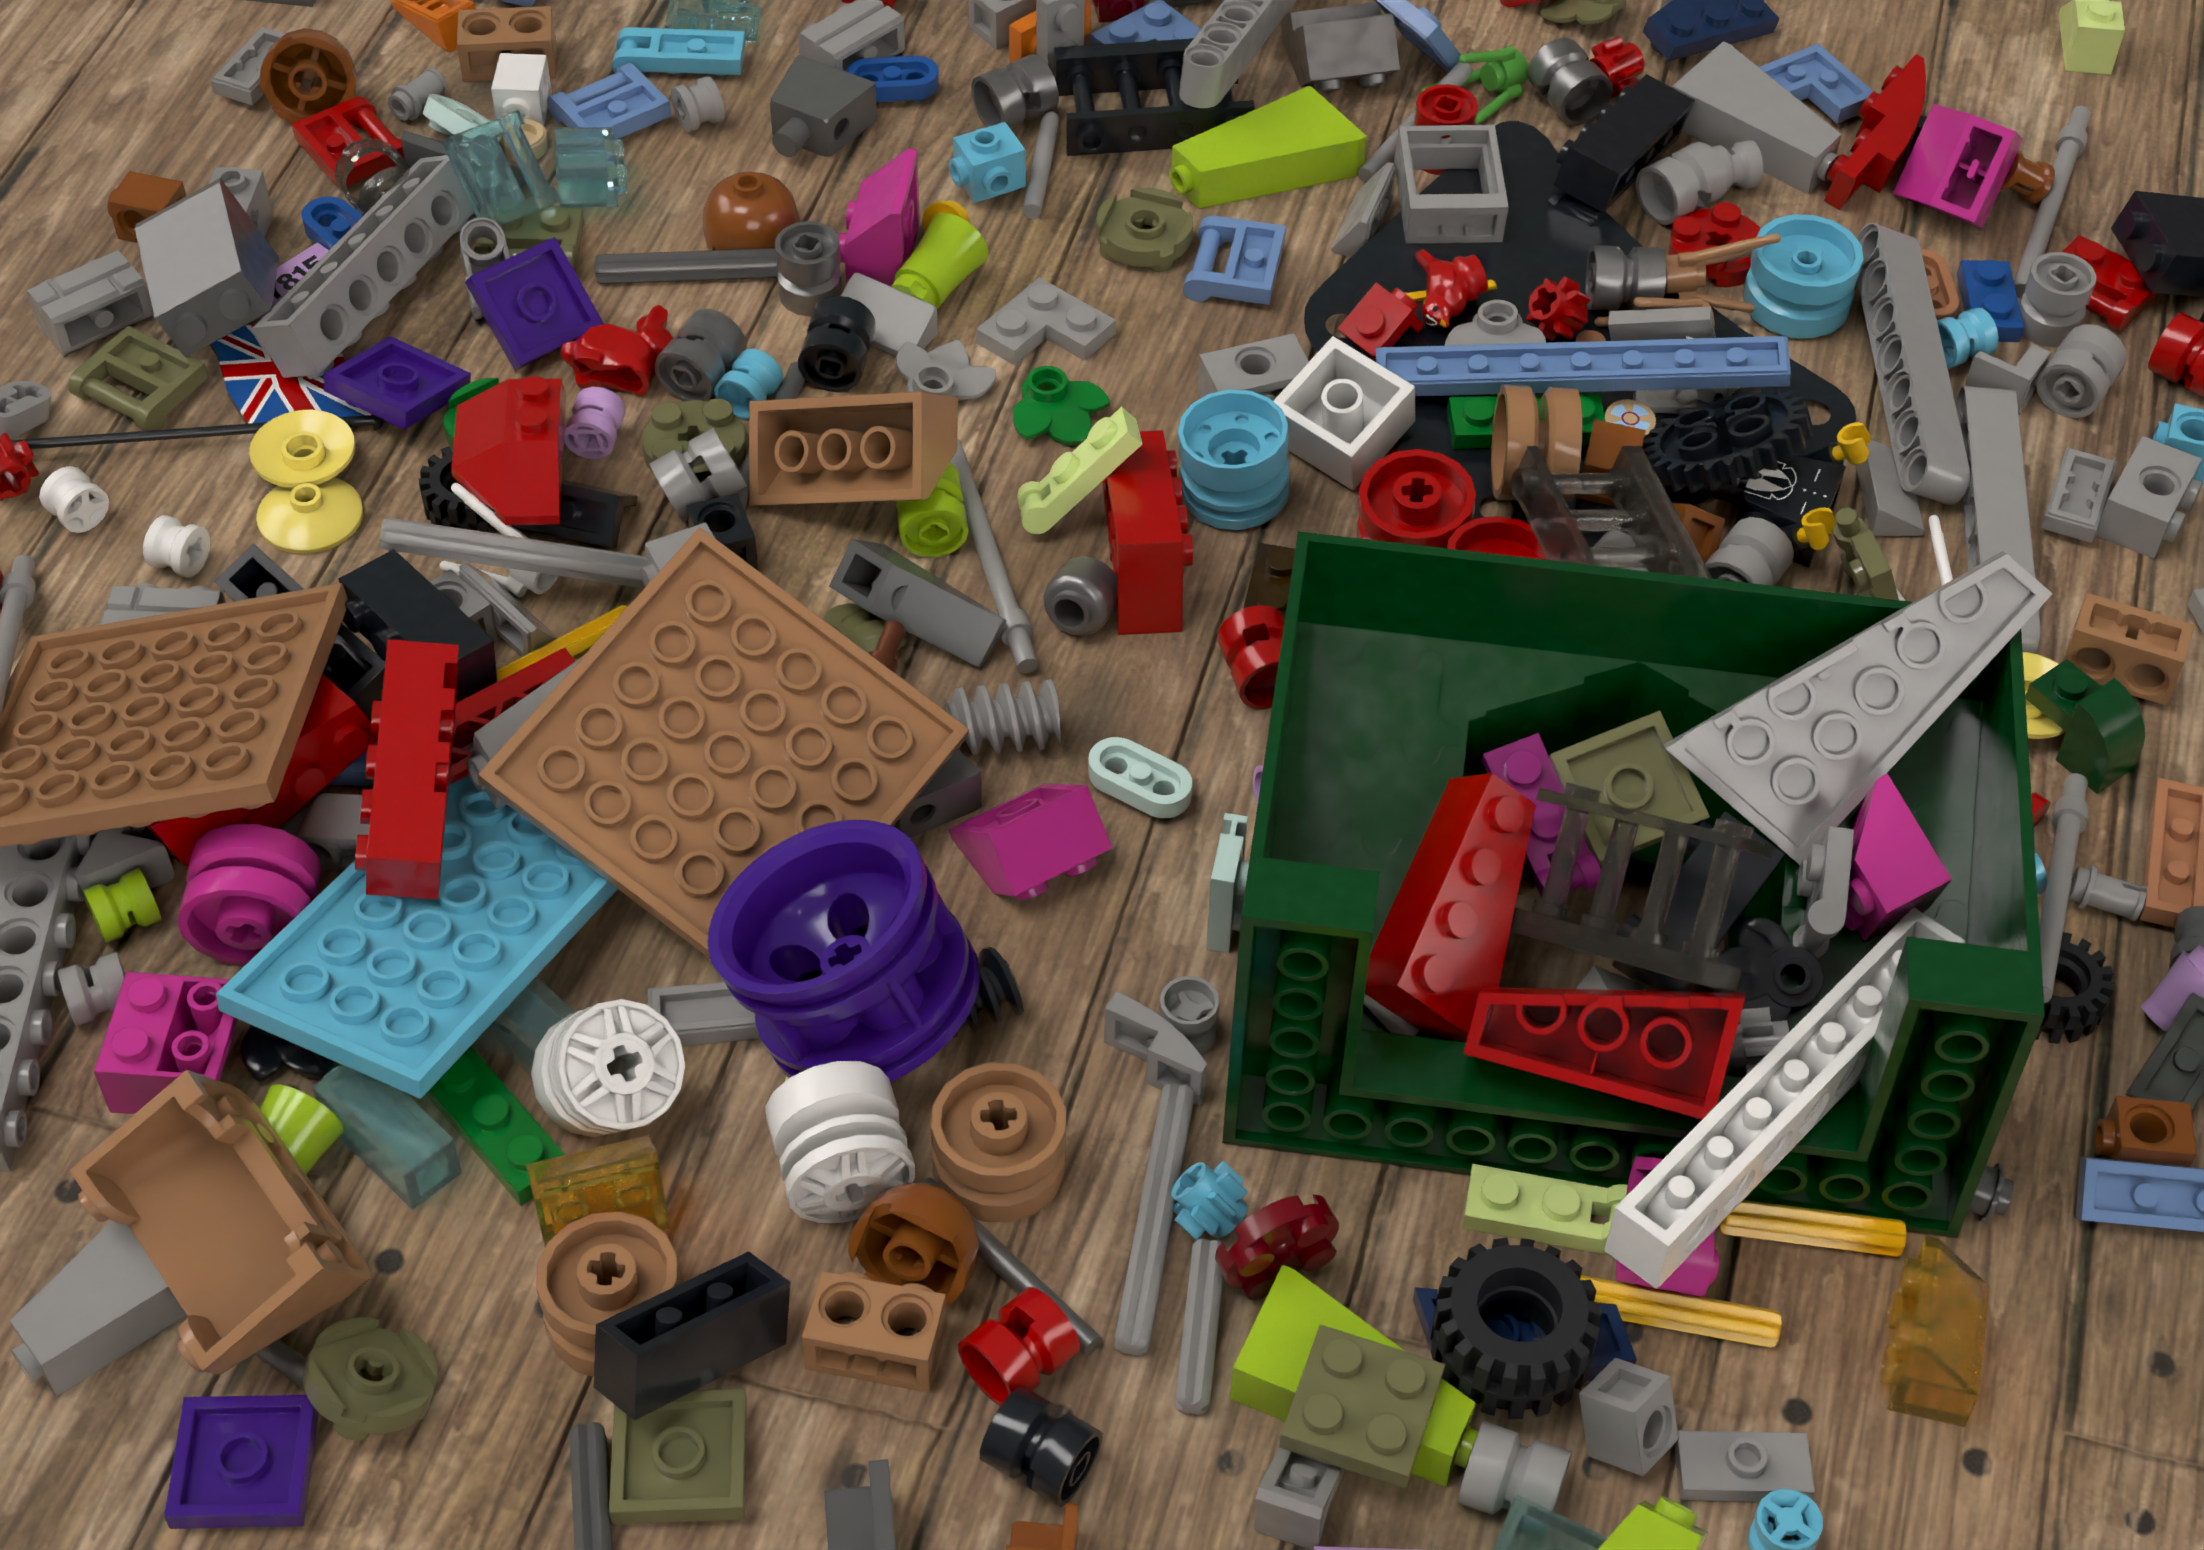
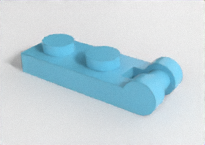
[612,27,746,76]

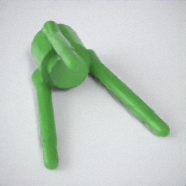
[1420,45,1528,125]

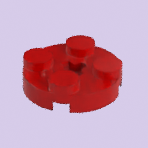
[1668,202,1761,288]

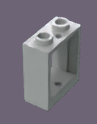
[1394,125,1509,244]

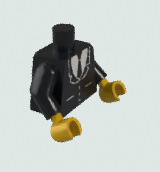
[1712,422,1871,568]

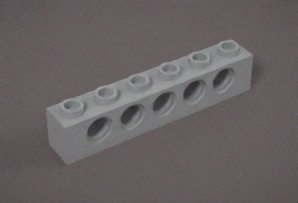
[253,154,483,379]

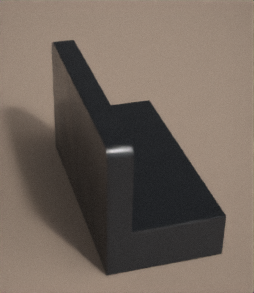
[511,480,638,548]

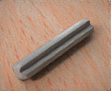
[1175,1238,1223,1415]

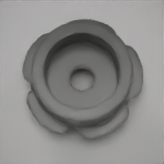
[1968,1163,2014,1222]

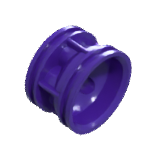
[708,820,980,1082]

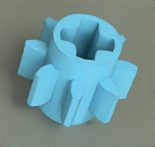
[1171,1161,1248,1240]

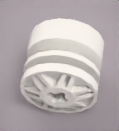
[531,999,685,1137]
[765,1061,915,1223]

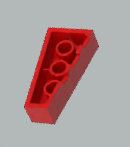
[1102,430,1193,635]
[1365,773,1536,1043]

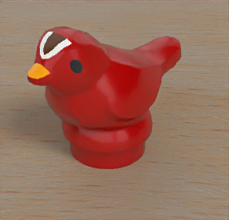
[1415,249,1488,328]

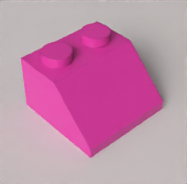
[839,149,920,287]
[1844,773,1952,942]
[948,783,1112,901]

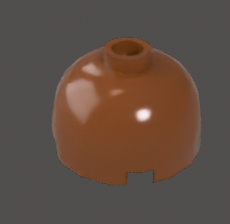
[260,28,357,123]
[702,171,800,250]
[848,1183,979,1306]

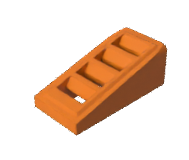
[390,0,476,52]

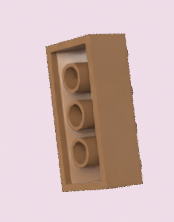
[749,391,958,506]

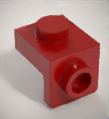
[1337,282,1424,361]

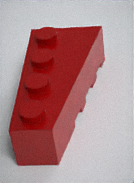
[355,639,459,899]
[146,674,378,871]
[1463,987,1746,1120]

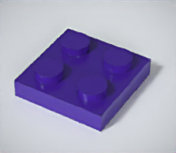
[465,237,604,371]
[324,336,471,429]
[164,1395,319,1529]

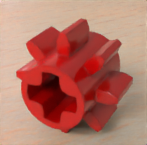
[1589,36,1645,98]
[1526,276,1591,341]
[0,433,39,501]

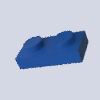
[1957,260,2024,342]

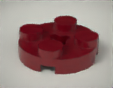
[1215,1194,1339,1300]

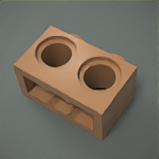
[457,6,557,82]
[2063,593,2195,706]
[802,1271,947,1393]

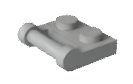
[1791,826,1854,960]

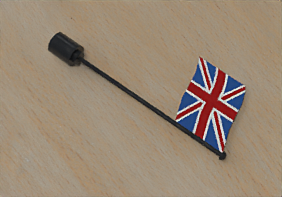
[11,325,384,449]

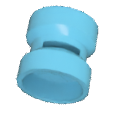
[1937,308,1999,369]
[714,349,783,420]

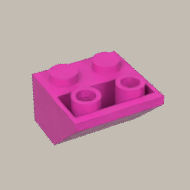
[1893,104,2023,229]
[94,972,238,1114]

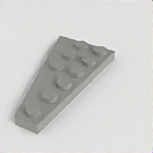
[1663,551,2053,865]

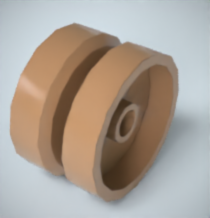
[1491,385,1582,503]
[931,1062,1066,1223]
[536,1211,681,1377]

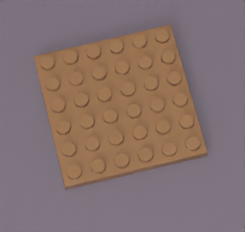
[478,527,970,959]
[0,583,348,847]

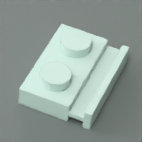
[1206,813,1249,953]

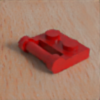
[292,96,406,190]
[2062,235,2158,332]

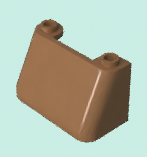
[69,1070,372,1374]

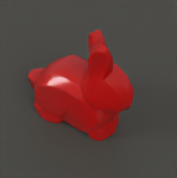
[561,305,673,396]

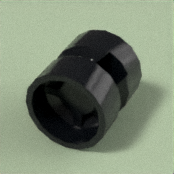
[798,296,876,392]
[979,1386,1103,1507]

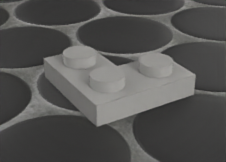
[976,277,1116,366]

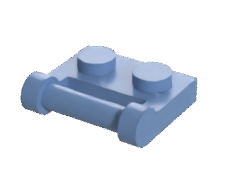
[547,63,671,151]
[1183,216,1286,305]

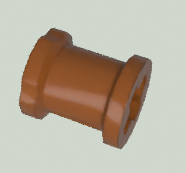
[2000,150,2055,203]

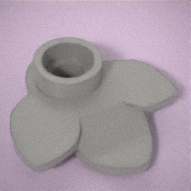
[1445,300,1546,346]
[896,339,996,400]

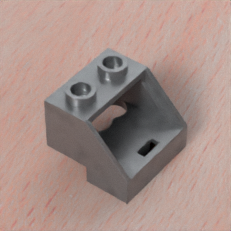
[1281,2,1400,93]

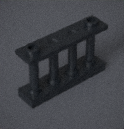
[1054,38,1255,156]

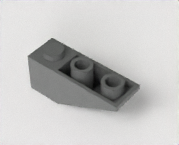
[829,539,1007,668]

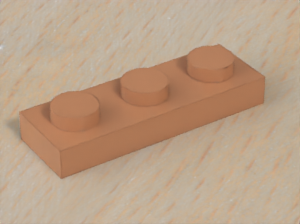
[2139,778,2204,928]

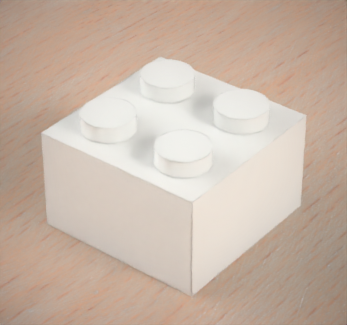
[1273,336,1415,491]

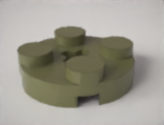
[1096,188,1193,272]
[642,398,746,482]
[302,1317,438,1440]

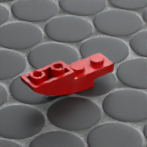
[1824,54,1926,210]

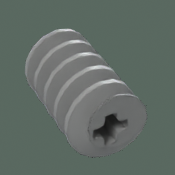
[944,679,1061,756]

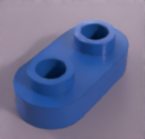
[846,56,939,103]
[301,196,363,250]

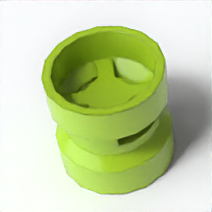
[82,867,162,943]

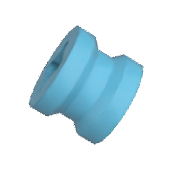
[1748,1489,1823,1550]

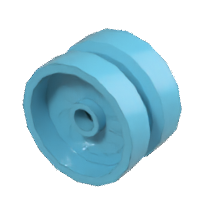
[1743,214,1864,339]

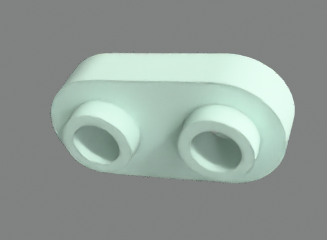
[423,94,503,154]
[1088,737,1192,818]

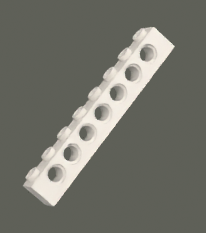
[1604,907,1965,1289]

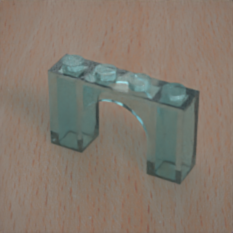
[312,977,575,1210]

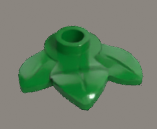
[1013,366,1110,446]

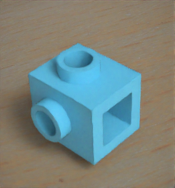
[949,122,1026,203]

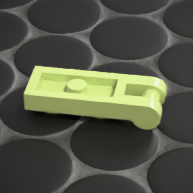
[1017,406,1142,535]
[1462,1164,1628,1255]

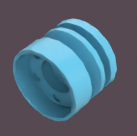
[1178,389,1290,530]

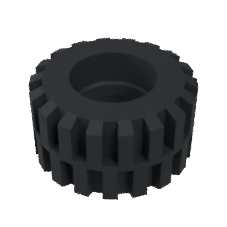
[1430,1237,1601,1419]

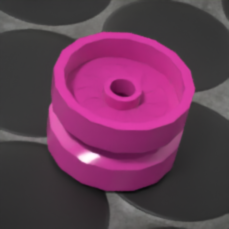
[177,824,322,967]

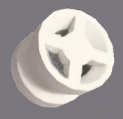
[39,466,109,533]
[143,515,210,578]

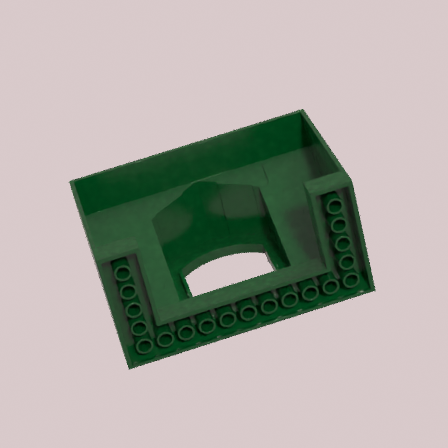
[1222,531,2045,1238]

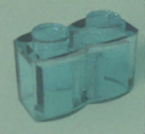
[554,127,627,207]

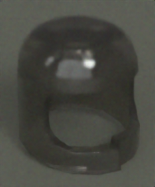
[335,139,411,216]

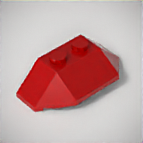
[452,376,566,525]

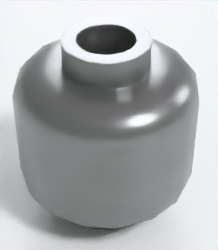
[1043,556,1117,636]

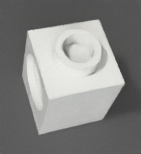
[491,53,552,126]

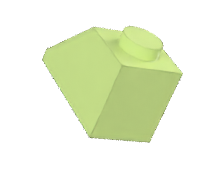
[2059,0,2125,75]

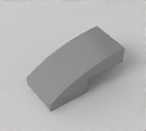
[1104,991,1207,1107]

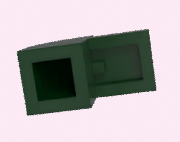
[2025,659,2145,794]

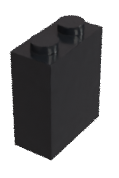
[2111,191,2204,297]

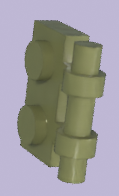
[1833,507,1899,600]

